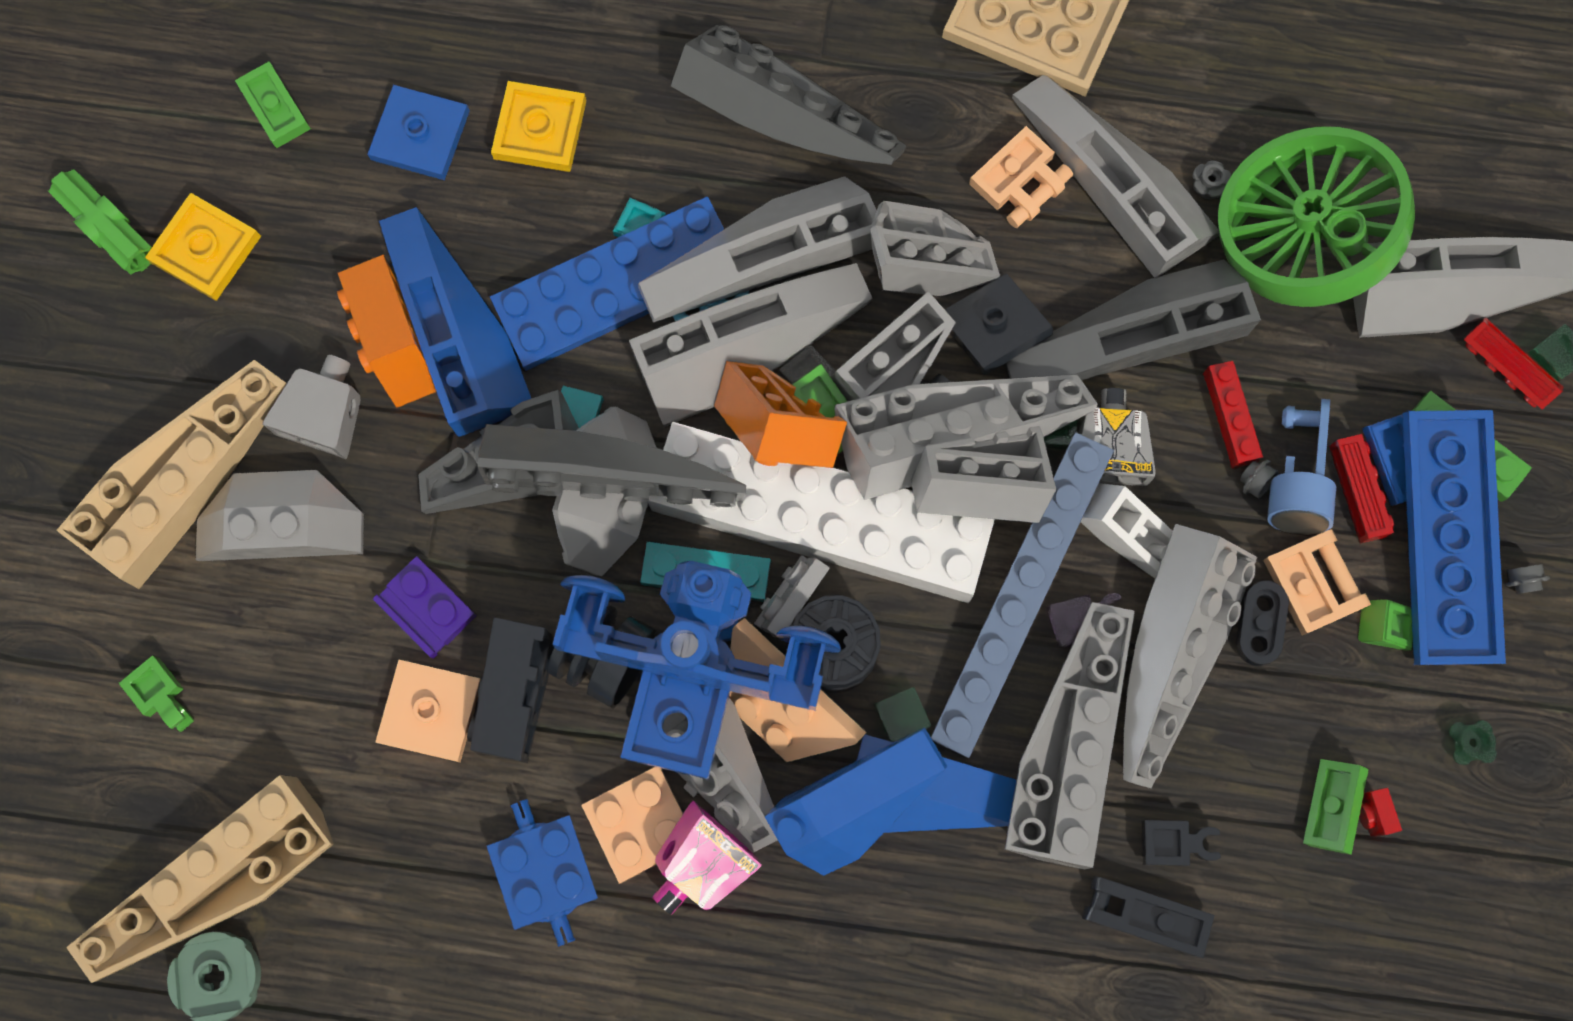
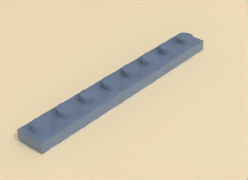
[931,432,1114,758]

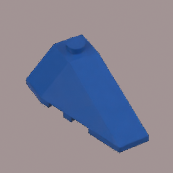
[764,727,947,876]
[856,735,1016,833]

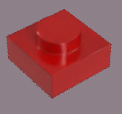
[1359,788,1402,836]

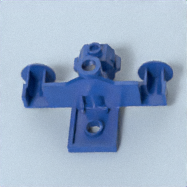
[552,560,841,779]

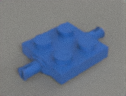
[487,799,598,947]

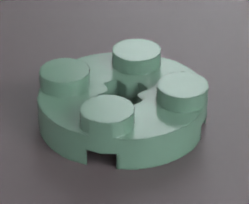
[167,932,261,1021]

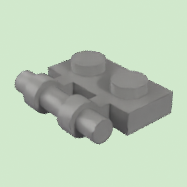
[754,555,830,638]

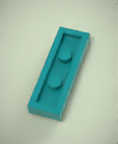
[640,542,771,602]

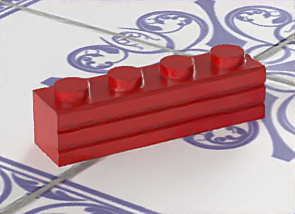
[1464,317,1564,410]
[1203,361,1263,469]
[1329,434,1394,544]

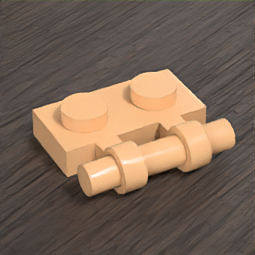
[969,126,1073,228]

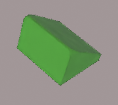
[1358,600,1413,650]

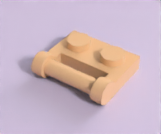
[1263,529,1371,636]

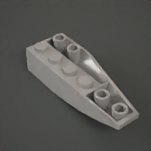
[1012,75,1219,278]
[638,176,877,322]
[1349,237,1573,338]
[629,263,872,427]
[834,374,1098,500]
[1123,524,1257,788]
[1004,602,1134,870]

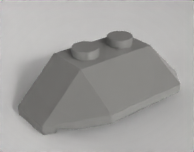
[870,201,1000,296]
[552,406,656,576]
[196,470,364,561]

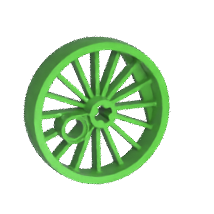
[1218,127,1415,307]

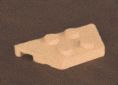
[729,618,866,762]

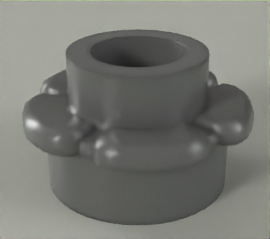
[1192,160,1231,199]
[1240,460,1279,499]
[1505,564,1550,594]

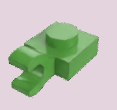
[119,655,194,732]

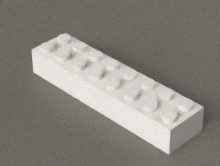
[648,422,995,603]

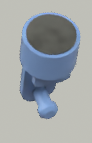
[1267,399,1336,535]

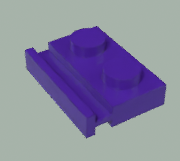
[373,556,477,659]

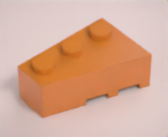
[337,255,437,408]
[714,361,847,468]

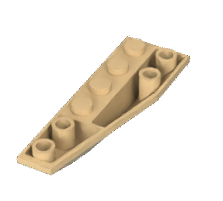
[56,360,287,589]
[66,775,334,983]

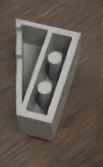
[831,291,956,401]
[911,426,1056,523]

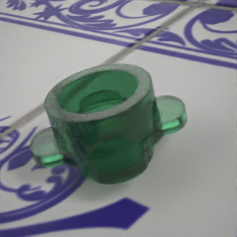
[1449,720,1497,765]

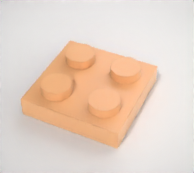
[582,767,683,884]

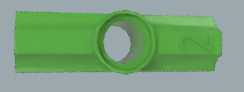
[48,169,152,275]

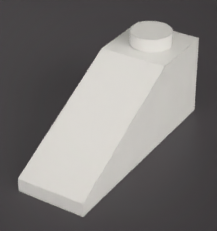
[1081,483,1173,579]

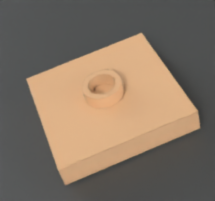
[376,660,481,763]

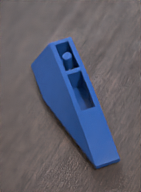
[379,207,532,437]

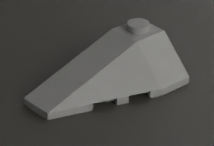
[663,698,778,853]

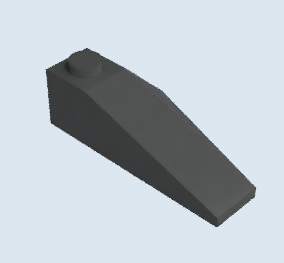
[418,390,579,514]

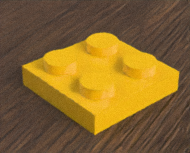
[491,81,587,172]
[145,193,261,301]

